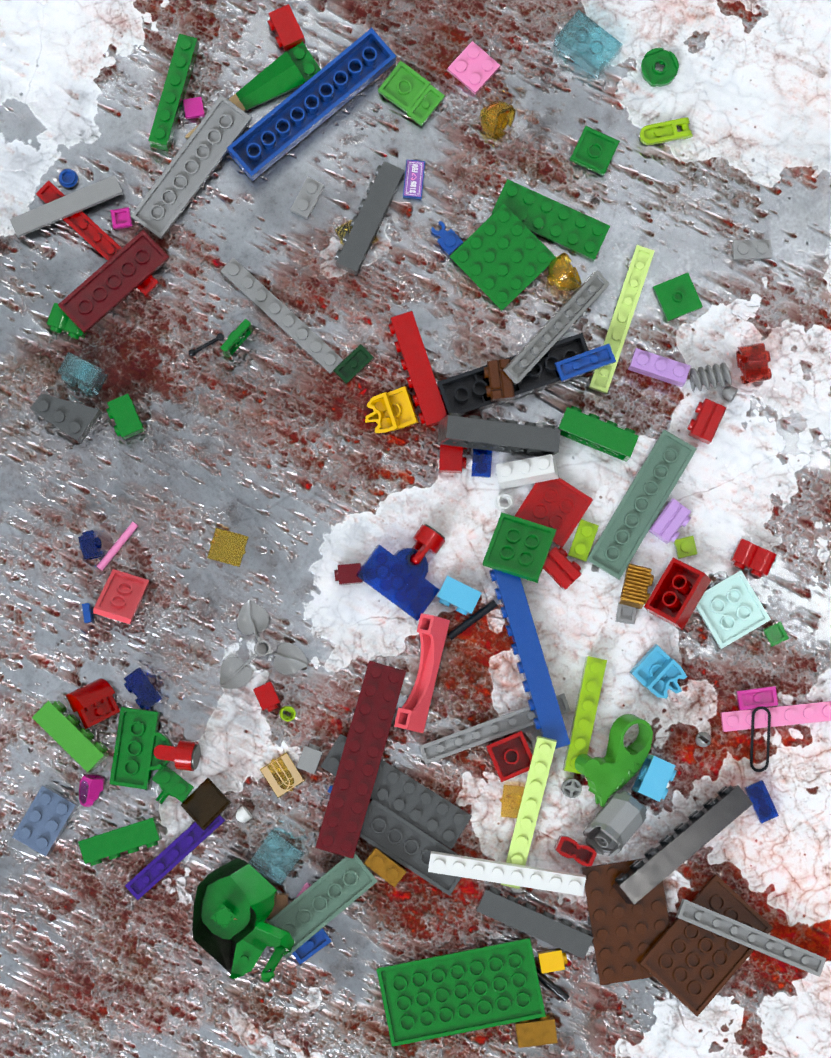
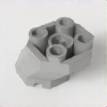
[583,791,647,857]

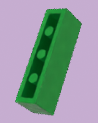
[78,817,162,866]

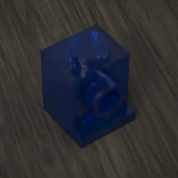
[78,530,105,561]

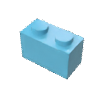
[437,576,482,616]

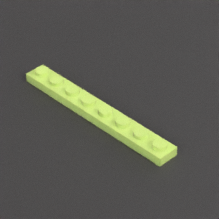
[589,245,655,394]
[501,736,557,889]

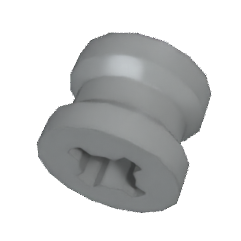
[561,778,582,798]

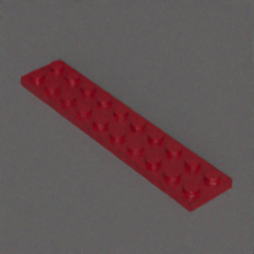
[315,661,406,859]

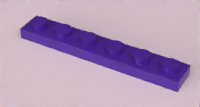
[125,815,226,900]

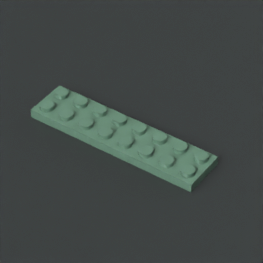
[587,429,697,580]

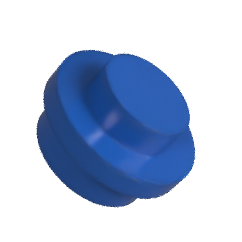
[59,169,78,188]

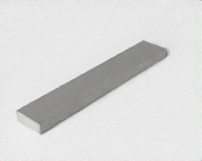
[10,175,123,238]

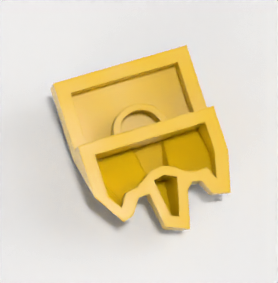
[365,386,419,433]

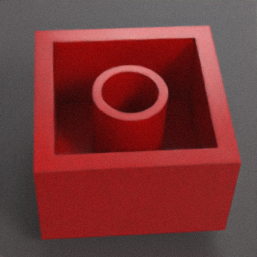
[485,731,532,782]

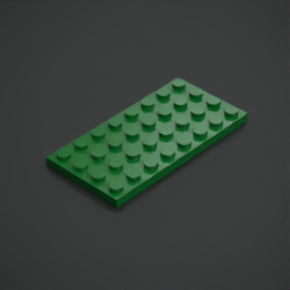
[377,937,546,1047]

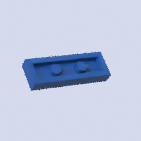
[555,344,616,382]

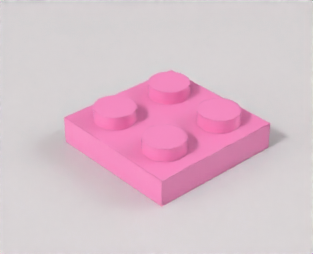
[447,41,500,95]

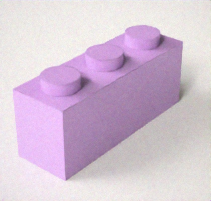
[628,348,691,387]

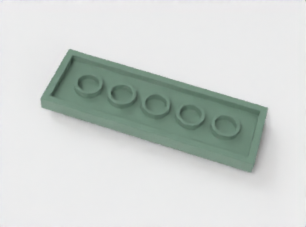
[268,854,378,958]

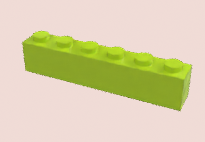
[563,656,607,774]

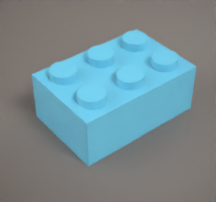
[631,755,677,802]

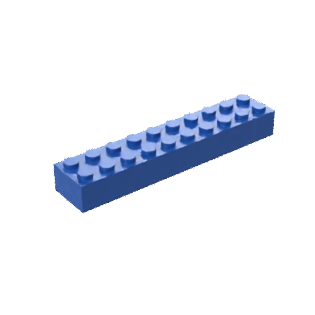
[227,28,396,181]

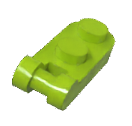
[639,117,693,145]

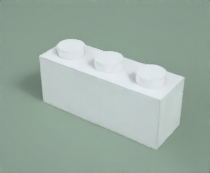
[496,454,559,489]

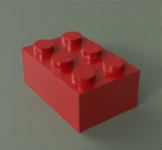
[644,558,711,630]

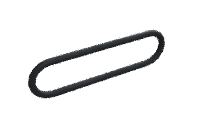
[750,706,771,772]

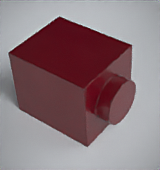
[334,563,363,585]

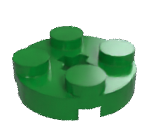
[640,48,679,87]

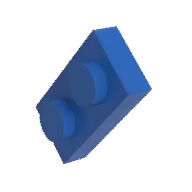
[292,928,332,964]

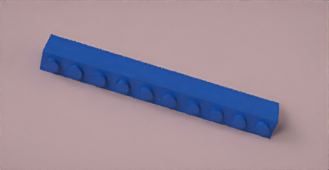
[489,568,570,749]

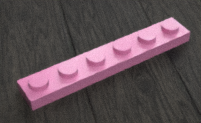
[720,701,831,732]

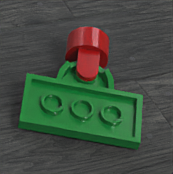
[109,707,201,790]

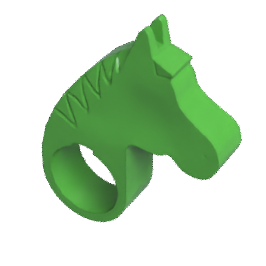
[575,714,653,807]

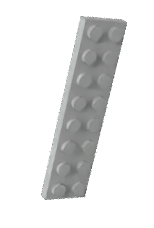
[131,95,252,240]

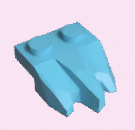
[630,644,687,699]

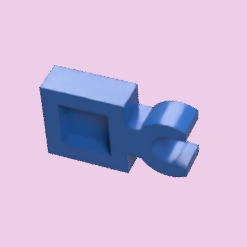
[431,221,464,256]

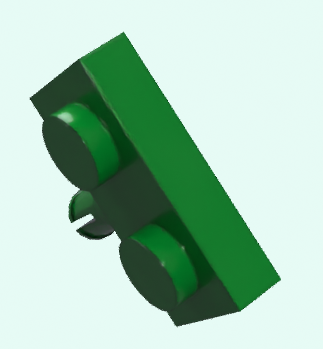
[152,766,194,804]

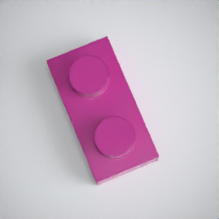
[736,686,778,710]

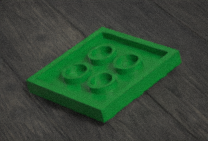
[483,512,556,583]

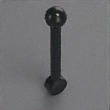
[188,333,224,357]

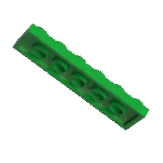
[491,179,610,261]

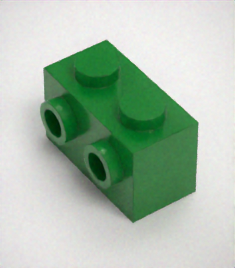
[106,394,145,440]

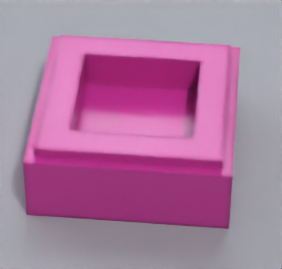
[183,97,205,120]
[110,207,133,230]

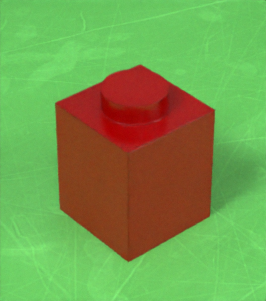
[253,681,281,712]

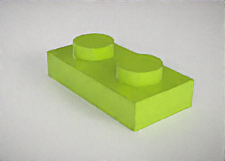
[568,519,599,562]

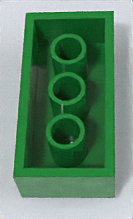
[558,406,639,462]

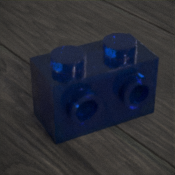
[124,667,164,710]

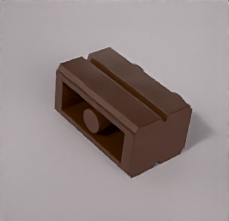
[483,359,515,402]

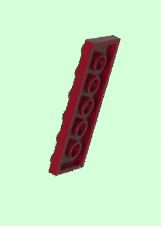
[58,230,169,334]

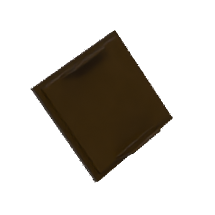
[181,778,231,831]

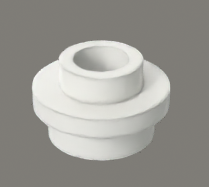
[495,492,514,512]

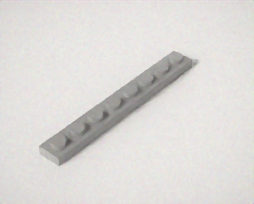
[220,258,343,375]
[503,270,610,384]
[419,693,571,765]
[676,899,827,977]

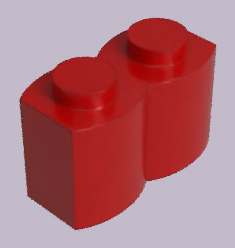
[730,538,777,578]
[554,836,597,866]

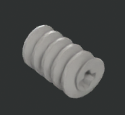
[690,362,732,392]

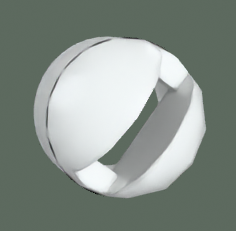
[236,806,252,823]

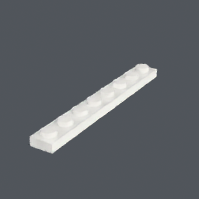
[428,851,586,896]

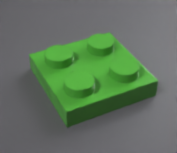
[378,61,431,113]

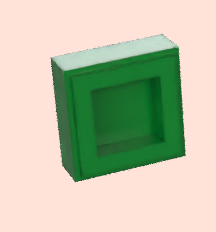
[763,621,789,647]

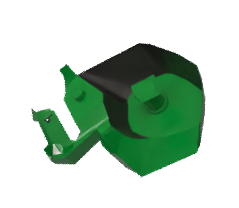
[192,858,295,982]

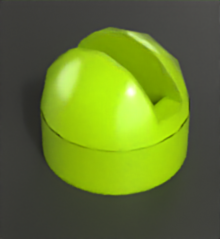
[279,706,296,722]

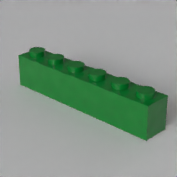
[148,34,199,151]

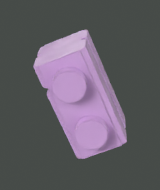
[649,498,691,544]

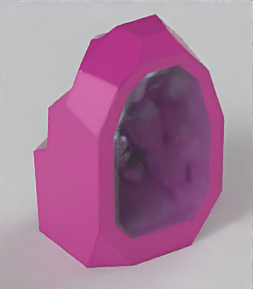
[79,774,105,807]

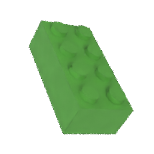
[32,700,109,772]

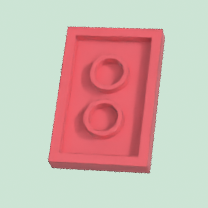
[93,569,149,624]

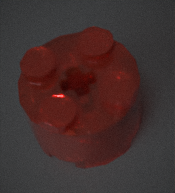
[736,343,772,385]

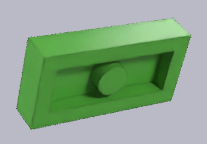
[407,85,445,126]

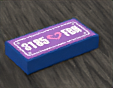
[403,160,425,200]

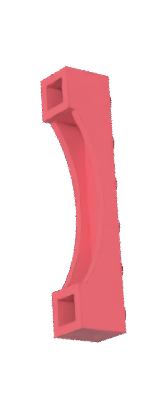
[394,613,450,733]

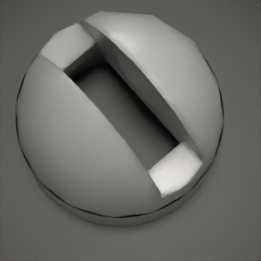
[722,386,738,403]
[695,732,711,747]

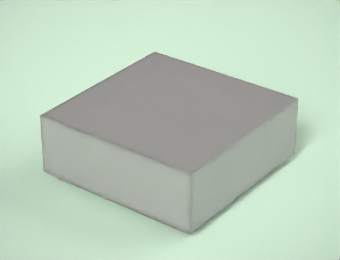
[615,602,637,624]

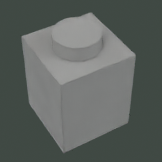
[296,743,323,774]

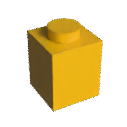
[537,948,568,974]

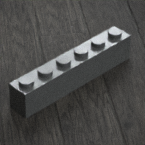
[334,161,405,276]
[476,887,594,959]

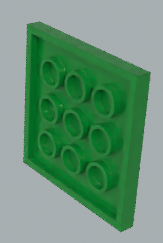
[449,204,557,311]

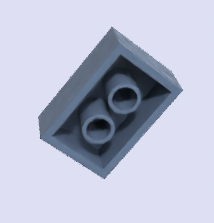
[12,785,79,856]

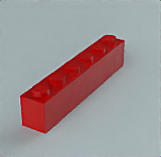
[388,311,447,428]

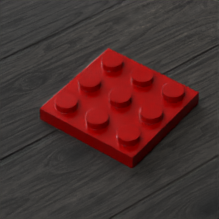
[515,478,593,548]

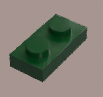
[333,344,374,385]

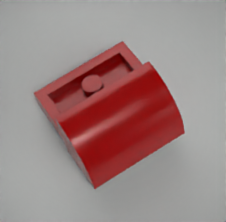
[66,678,120,729]

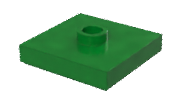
[570,126,620,176]
[653,272,703,322]
[220,319,253,358]

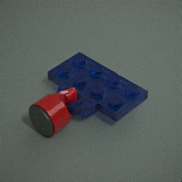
[356,524,445,621]

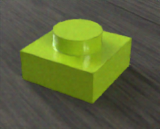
[674,536,698,559]

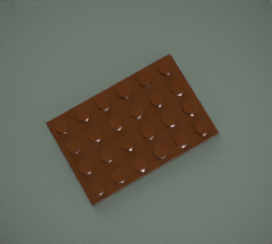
[581,858,670,985]
[638,874,773,1017]

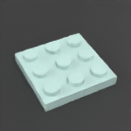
[696,570,771,649]

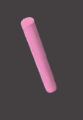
[97,521,138,571]

